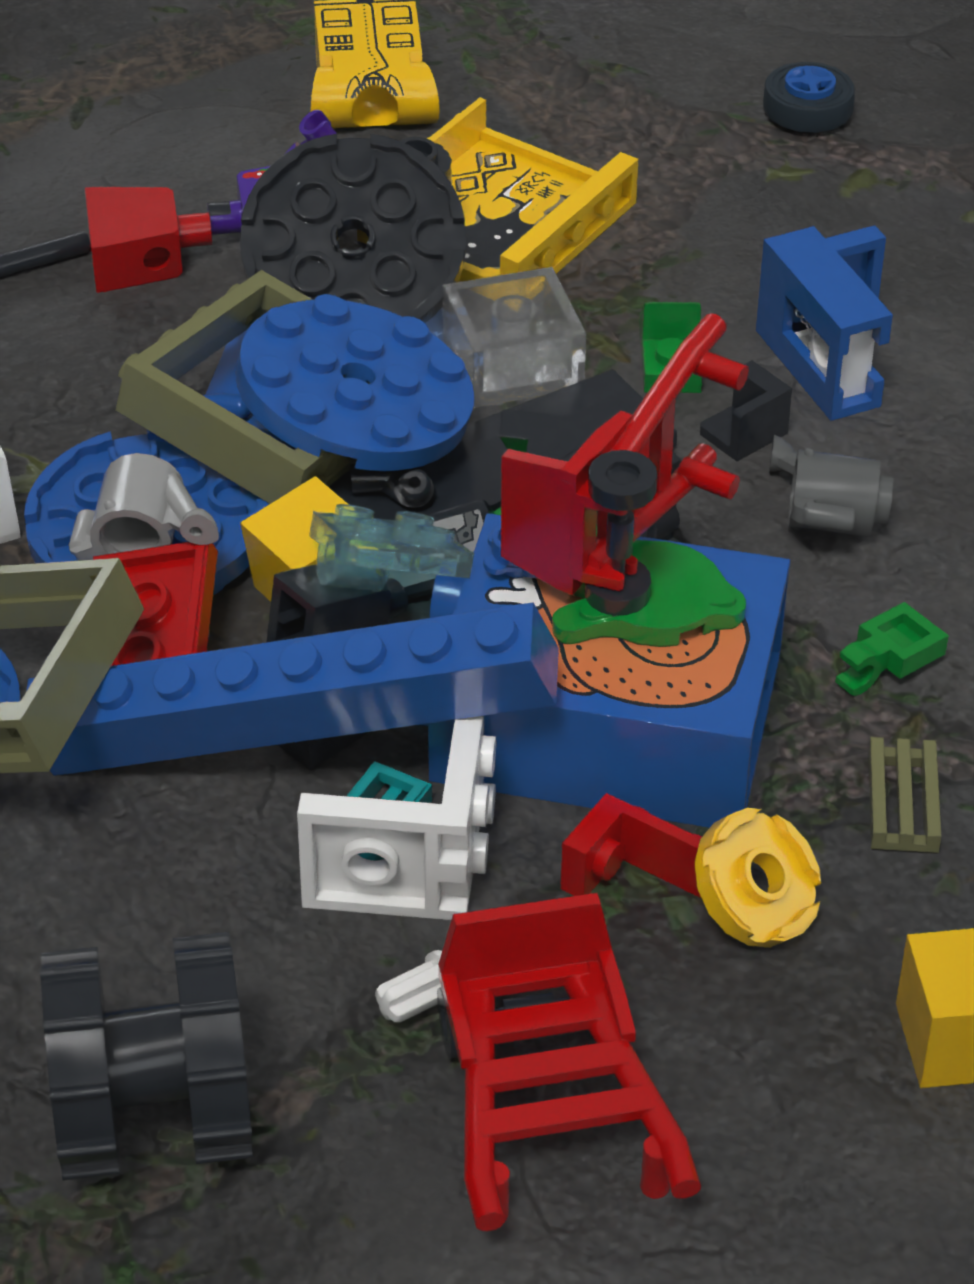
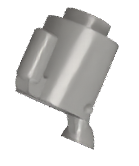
[69,453,219,561]

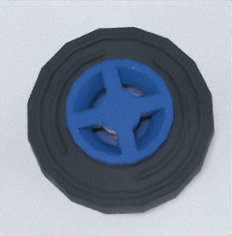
[763,62,855,133]

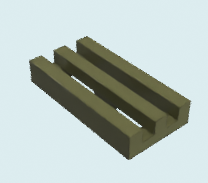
[868,737,941,853]

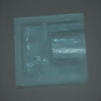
[309,504,474,591]

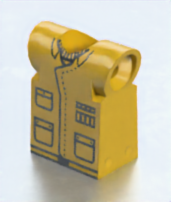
[311,0,440,128]

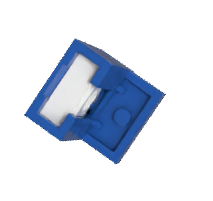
[756,225,893,421]

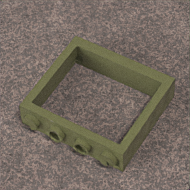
[116,270,370,504]
[0,558,144,773]

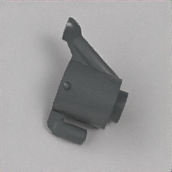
[769,434,894,538]

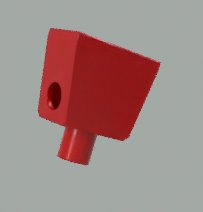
[85,187,212,293]

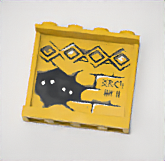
[357,97,638,308]

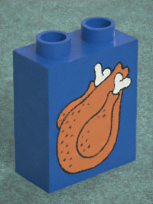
[420,513,791,828]

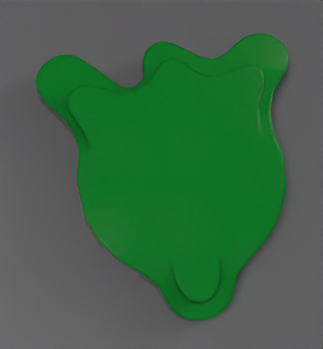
[552,525,746,647]

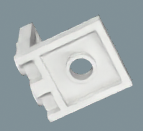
[297,716,496,920]

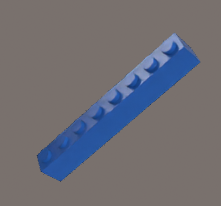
[26,602,559,776]

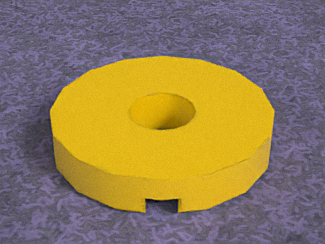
[695,808,821,948]

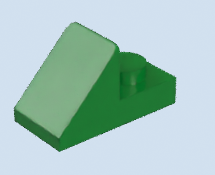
[639,302,702,393]

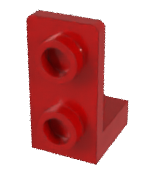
[561,793,702,898]

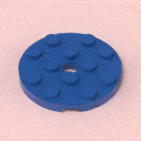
[235,294,474,471]
[24,429,269,595]

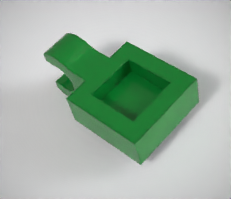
[835,602,949,696]

